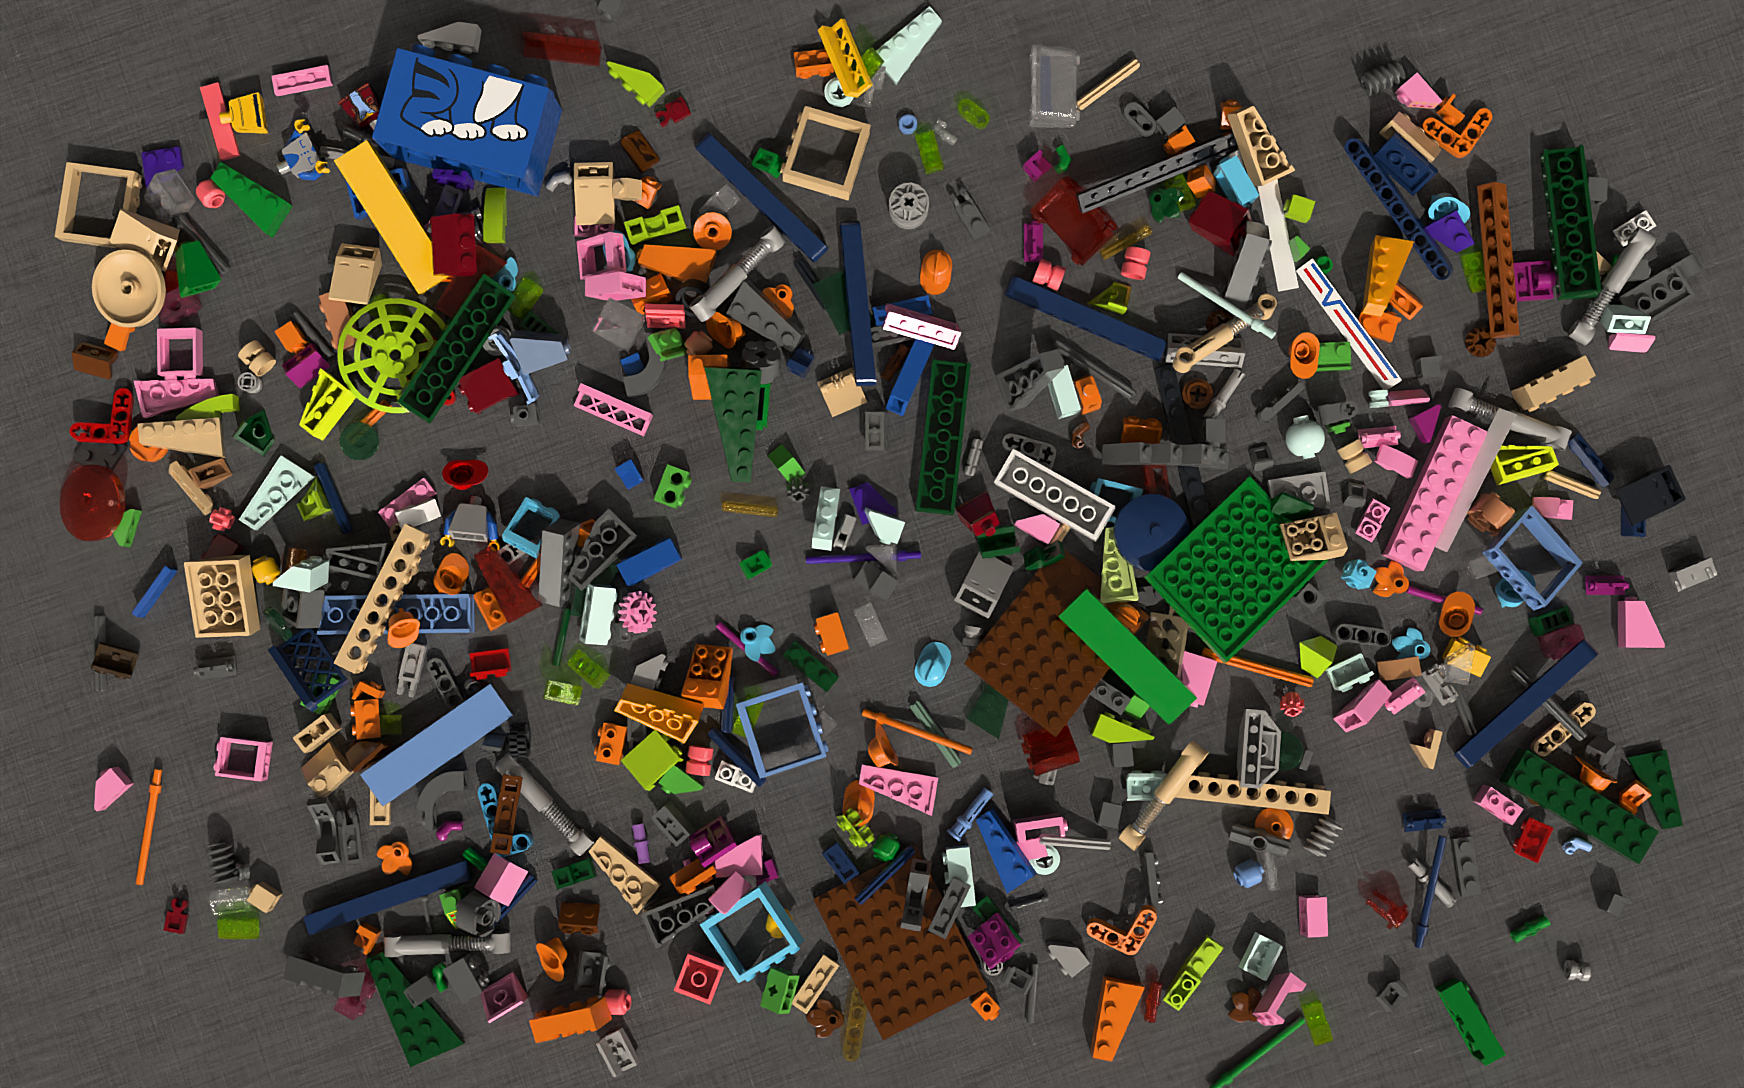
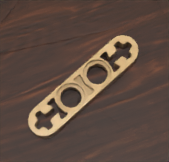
[1531,702,1596,756]

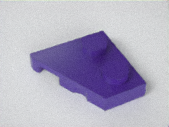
[141,147,184,190]
[432,169,475,191]
[1425,209,1475,253]
[849,483,897,525]

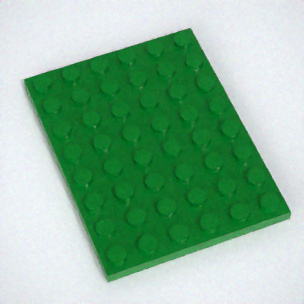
[1144,476,1329,663]

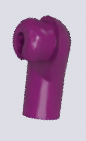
[436,821,463,841]

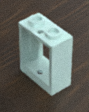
[1048,365,1081,419]

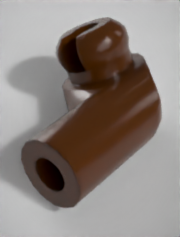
[1071,421,1091,449]

